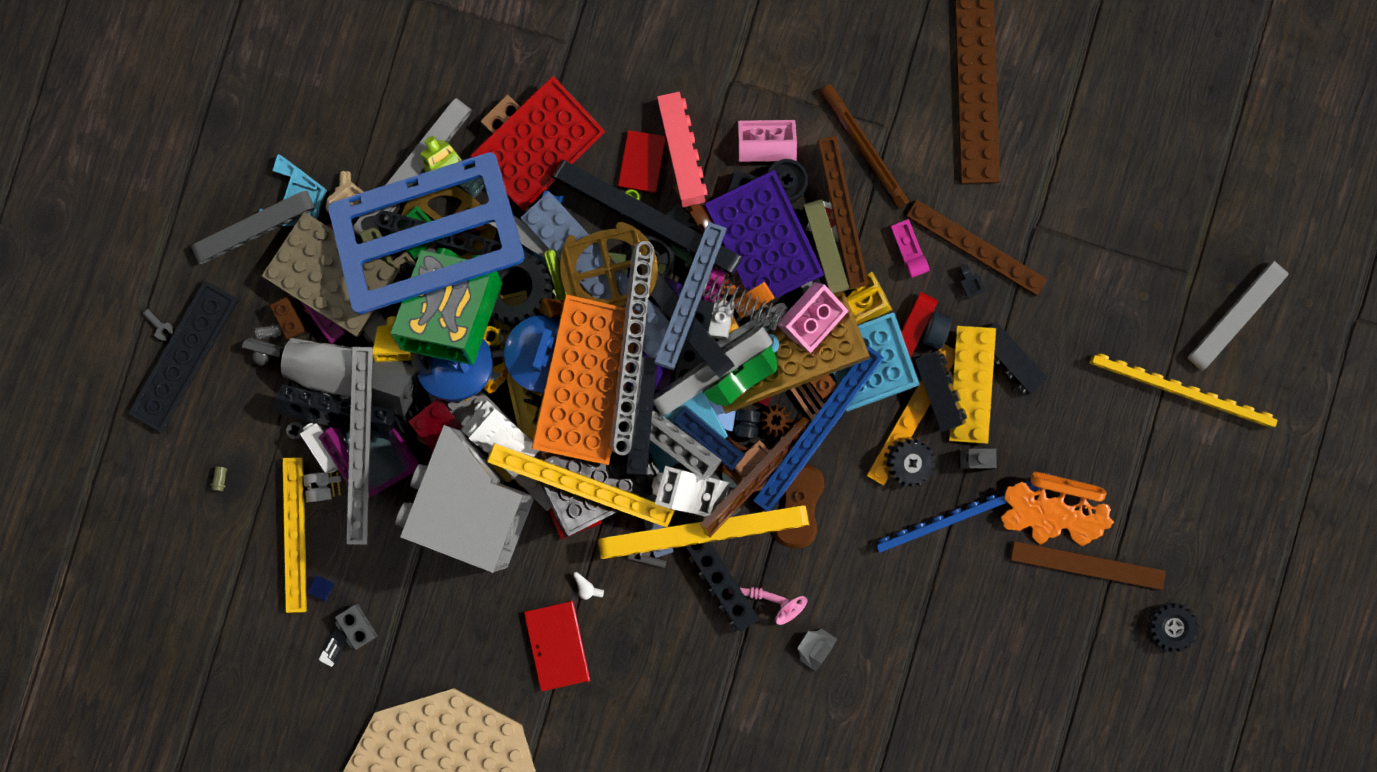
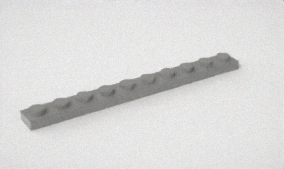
[347,347,373,545]

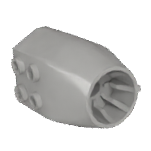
[281,338,353,400]

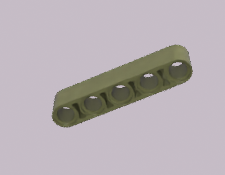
[804,199,849,294]

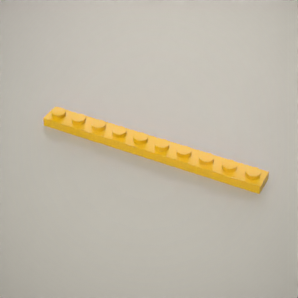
[1089,353,1278,428]
[487,443,674,528]

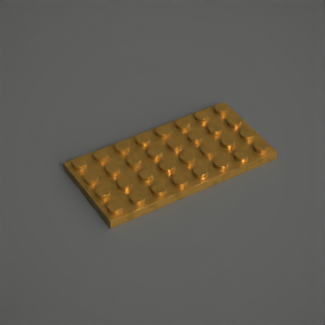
[715,291,871,414]

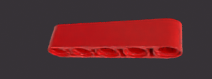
[901,292,938,358]

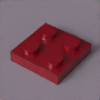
[408,398,462,452]

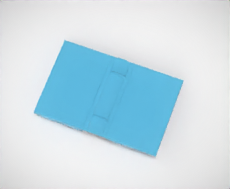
[649,391,728,472]

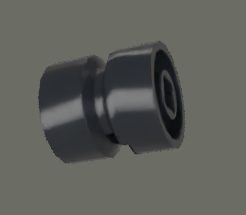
[733,409,761,439]

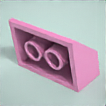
[738,120,797,162]
[778,282,848,353]

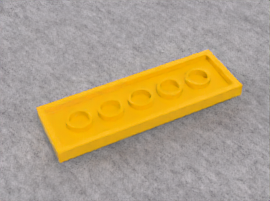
[949,326,996,444]

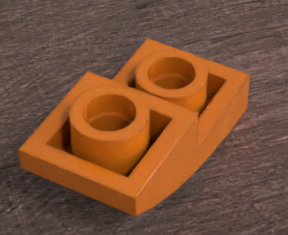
[733,282,775,318]

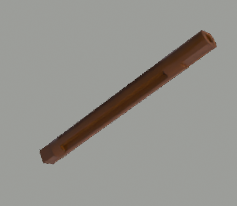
[820,84,910,209]

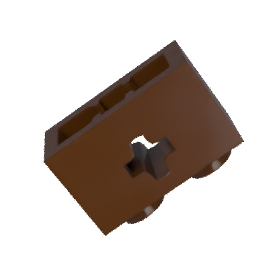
[270,297,309,340]

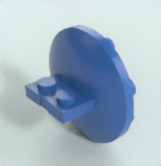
[504,315,560,393]
[417,339,494,402]

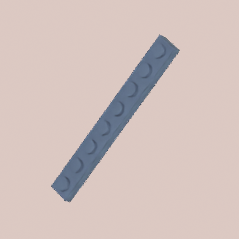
[655,222,726,370]

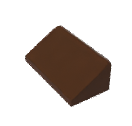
[539,298,564,319]

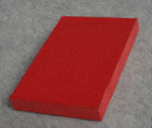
[618,130,666,193]

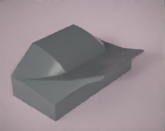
[797,628,837,671]

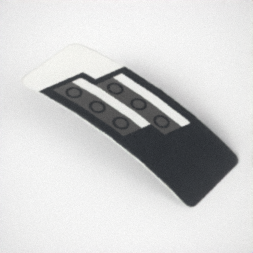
[319,628,347,667]

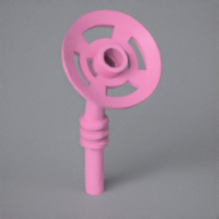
[728,587,807,625]

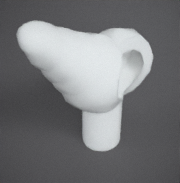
[573,572,604,600]

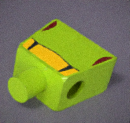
[420,136,466,173]

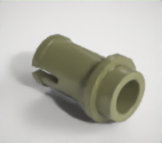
[210,467,227,491]

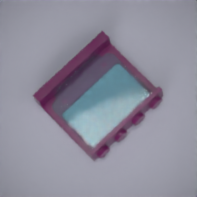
[318,425,418,498]

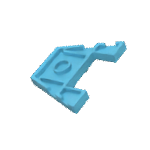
[259,154,327,226]

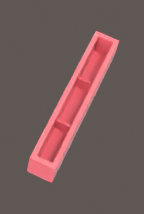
[657,92,708,207]

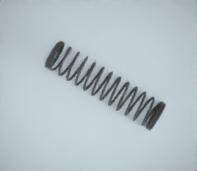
[703,273,784,331]

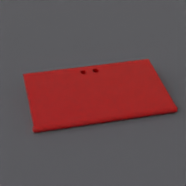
[524,600,590,692]

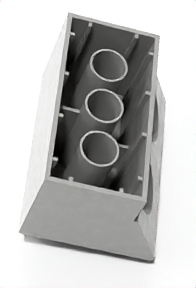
[395,425,534,573]

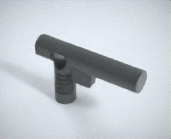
[628,551,667,568]

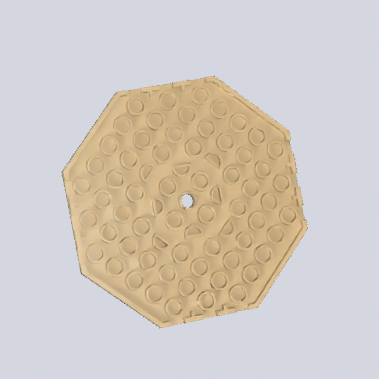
[343,688,536,772]

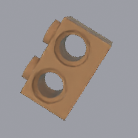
[481,95,520,133]

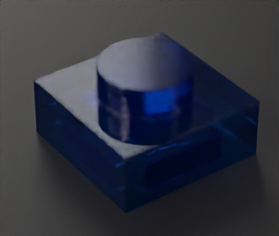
[308,575,335,601]

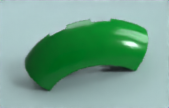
[703,346,777,406]

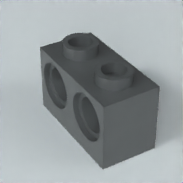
[335,604,378,650]

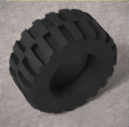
[491,252,555,327]

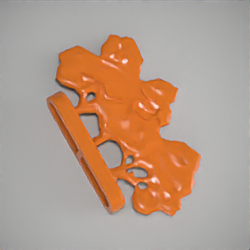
[1001,472,1114,546]

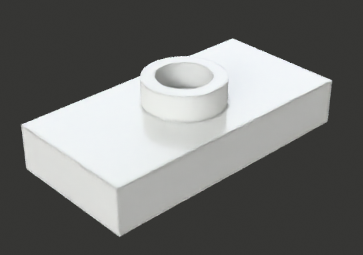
[709,300,735,340]

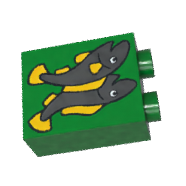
[391,248,502,366]

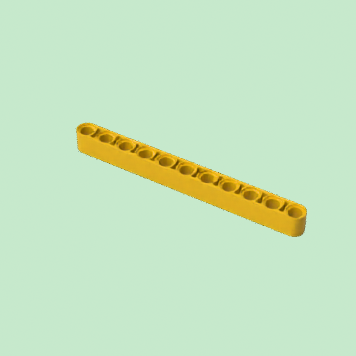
[598,506,809,559]

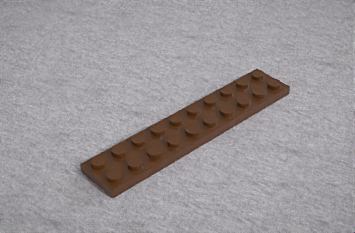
[955,0,1000,184]

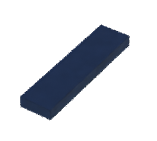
[673,405,745,470]

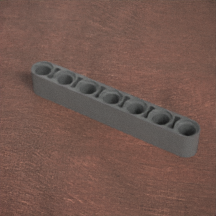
[191,190,316,264]

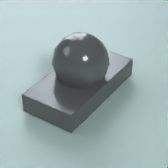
[242,338,284,366]

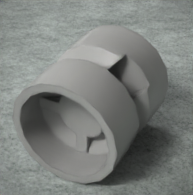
[303,472,332,502]

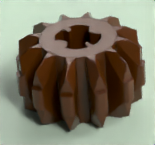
[760,404,792,437]

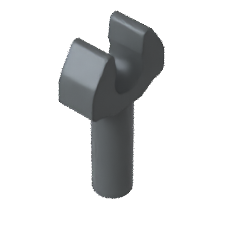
[143,309,174,341]

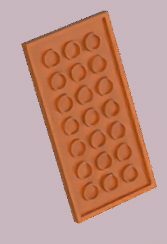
[532,294,640,465]

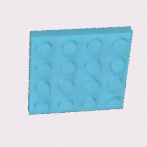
[833,312,920,412]

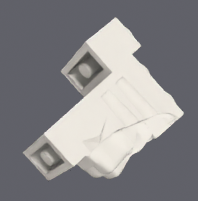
[461,400,539,478]
[651,466,730,517]

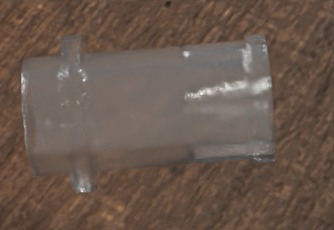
[255,323,281,340]

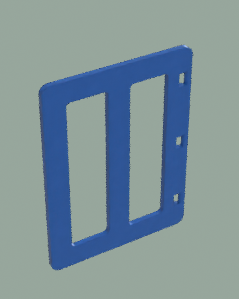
[328,152,525,314]

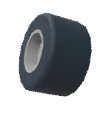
[923,312,952,349]

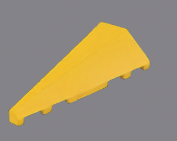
[846,272,892,325]

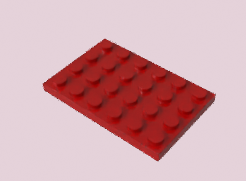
[470,76,605,211]

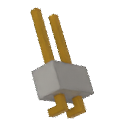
[329,473,341,496]

